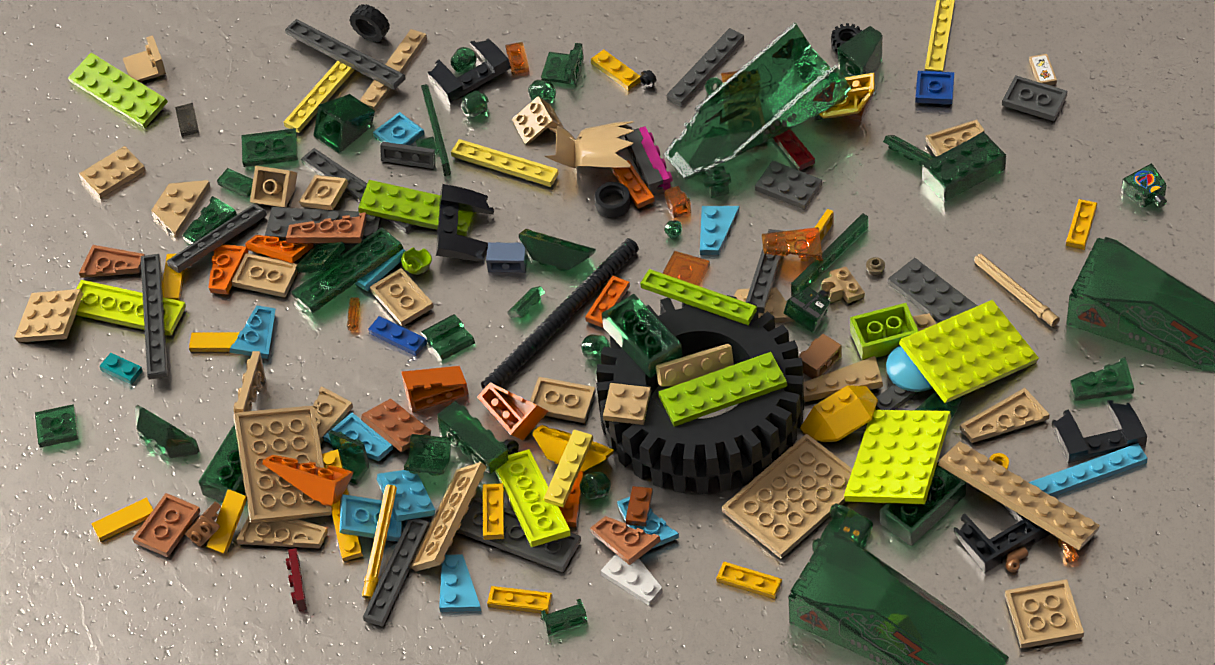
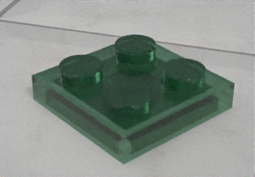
[296,242,346,273]
[35,404,79,448]

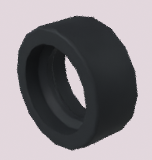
[595,182,631,218]

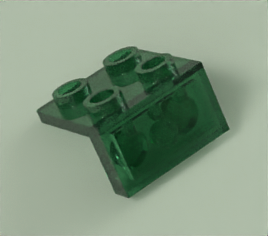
[541,43,584,85]
[329,430,370,485]
[404,434,451,476]

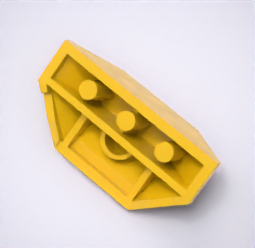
[803,73,875,119]
[800,385,878,442]
[533,425,614,472]

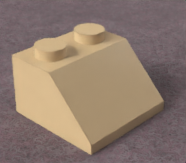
[250,166,297,208]

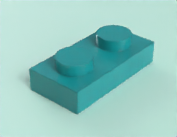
[99,353,143,385]

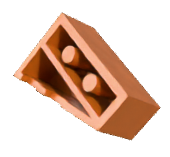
[477,383,548,440]

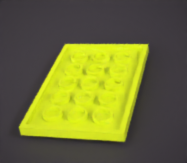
[899,300,1039,403]
[844,410,951,504]

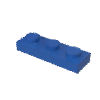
[368,316,427,356]

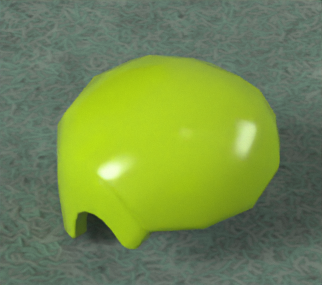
[401,247,432,275]

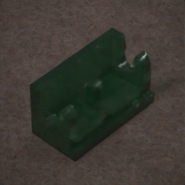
[540,599,588,636]

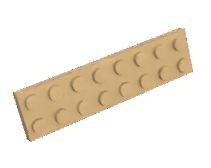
[938,441,1100,550]

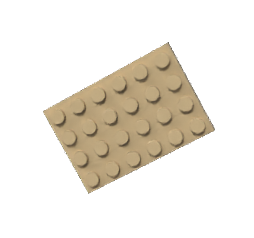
[233,406,332,523]
[722,434,852,559]

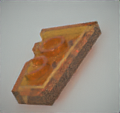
[762,227,823,261]

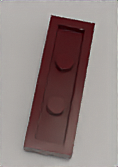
[770,125,815,171]
[286,548,307,612]

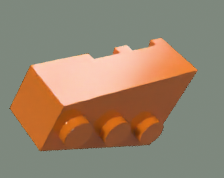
[401,366,469,412]

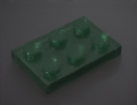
[241,128,298,167]

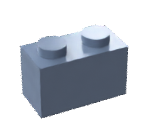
[486,242,528,273]

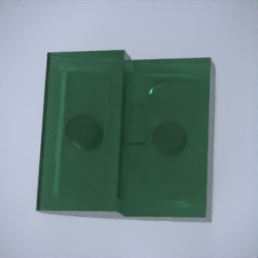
[421,314,475,361]

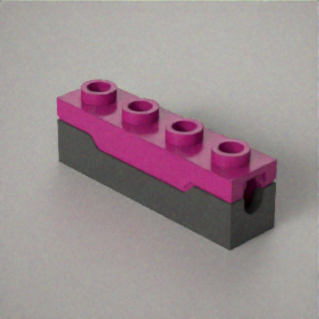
[625,126,673,196]

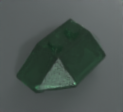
[518,229,596,271]
[135,405,200,459]

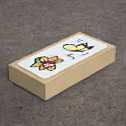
[1029,54,1057,85]

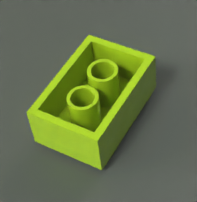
[850,303,918,360]

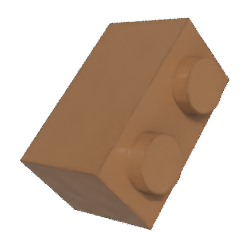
[799,334,842,379]

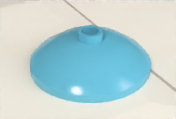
[886,345,933,392]

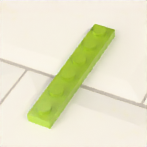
[640,269,757,325]

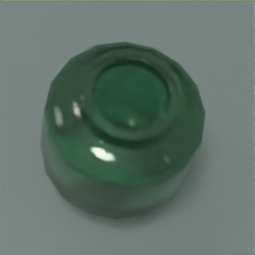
[450,47,477,74]
[528,79,556,103]
[461,90,489,117]
[581,334,610,361]
[580,472,611,499]

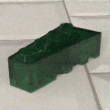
[437,401,509,474]

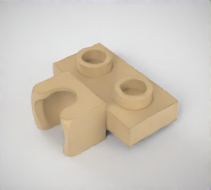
[821,267,865,303]

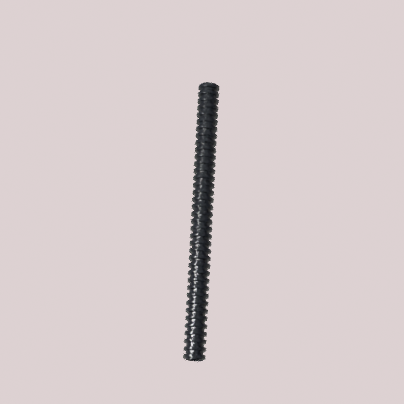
[481,238,639,390]

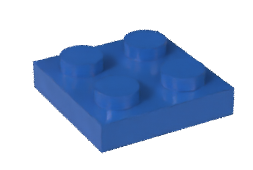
[915,71,954,104]

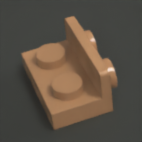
[185,501,221,547]

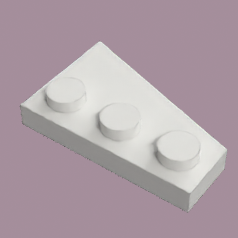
[601,554,663,606]

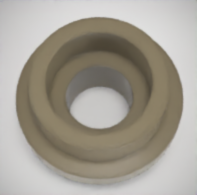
[866,257,885,276]

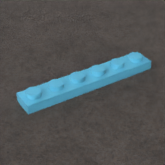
[1029,443,1148,497]

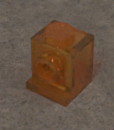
[664,186,691,218]

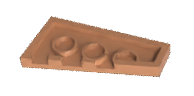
[286,212,367,243]

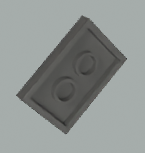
[1002,75,1068,121]
[755,160,822,210]

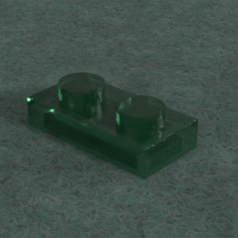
[217,168,253,198]
[507,286,545,318]

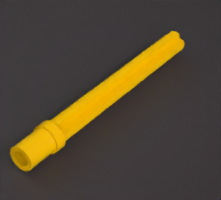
[362,484,397,600]

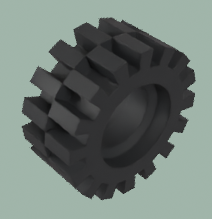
[831,23,864,57]

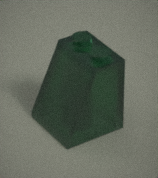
[838,26,883,78]
[313,94,375,153]

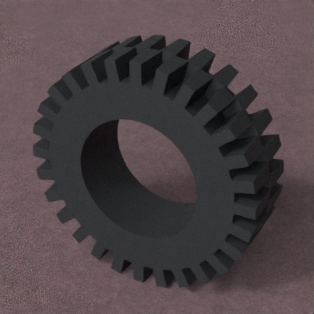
[596,295,804,494]

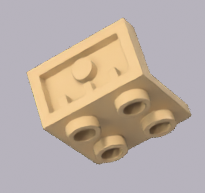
[123,35,166,82]
[512,96,564,145]

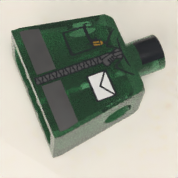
[784,288,830,333]

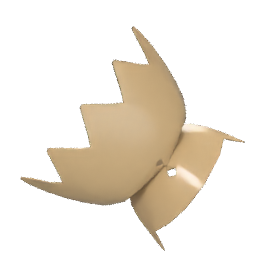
[545,121,634,169]

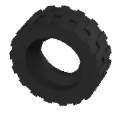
[349,4,390,42]

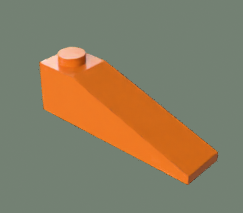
[262,455,353,506]

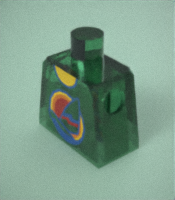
[1121,163,1167,208]

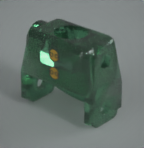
[812,503,873,564]

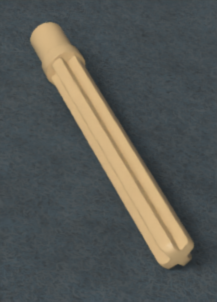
[974,254,1060,327]

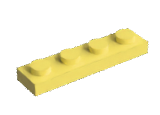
[544,430,593,508]

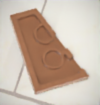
[79,245,145,278]
[590,516,661,565]

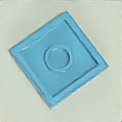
[373,112,425,145]

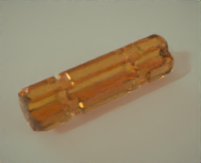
[347,297,360,331]

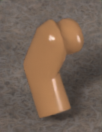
[1005,546,1028,573]

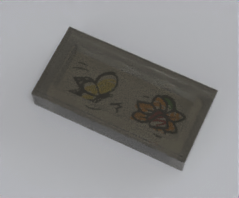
[175,103,199,137]

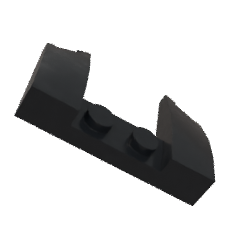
[428,38,511,103]
[436,184,494,262]
[1052,400,1147,463]
[954,506,1051,572]

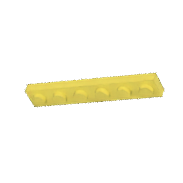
[925,0,955,72]
[284,61,355,133]
[451,139,559,187]

